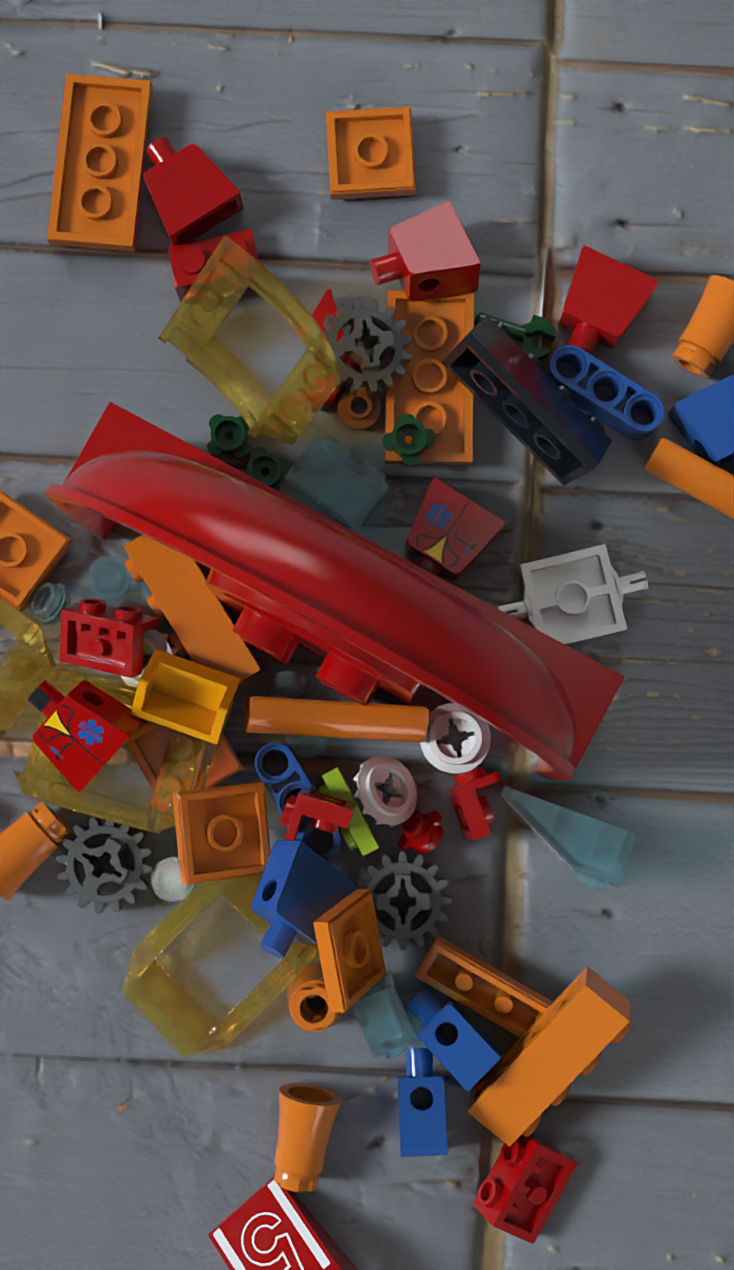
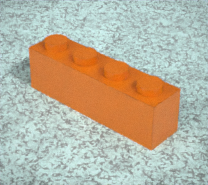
[123,535,264,688]
[467,966,631,1147]

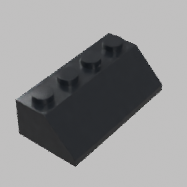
[441,315,612,486]

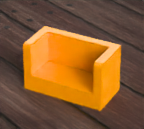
[130,649,241,745]

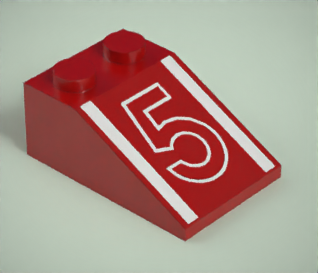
[208,1176,358,1270]

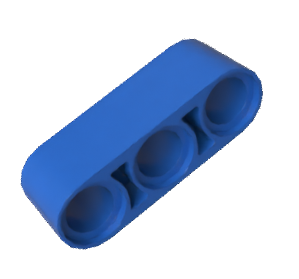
[545,345,664,440]
[255,743,342,860]

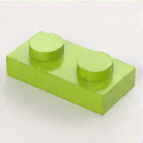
[319,767,379,856]

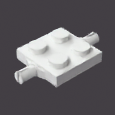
[498,544,648,645]

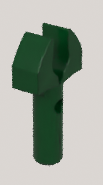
[474,312,556,360]

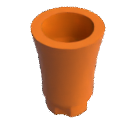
[672,275,734,378]
[0,801,71,901]
[287,964,343,1032]
[274,1083,342,1192]

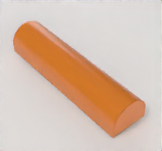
[643,438,734,519]
[244,696,429,743]
[414,935,554,1038]

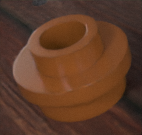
[338,387,381,430]

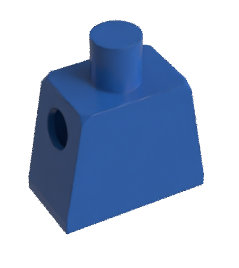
[667,374,734,467]
[251,840,361,959]
[407,988,504,1092]
[397,1048,448,1157]

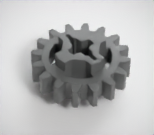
[316,298,413,397]
[56,815,156,914]
[357,851,452,950]

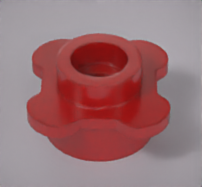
[397,810,443,854]

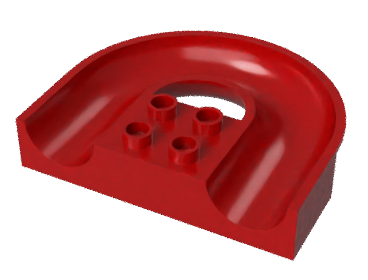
[45,402,625,781]

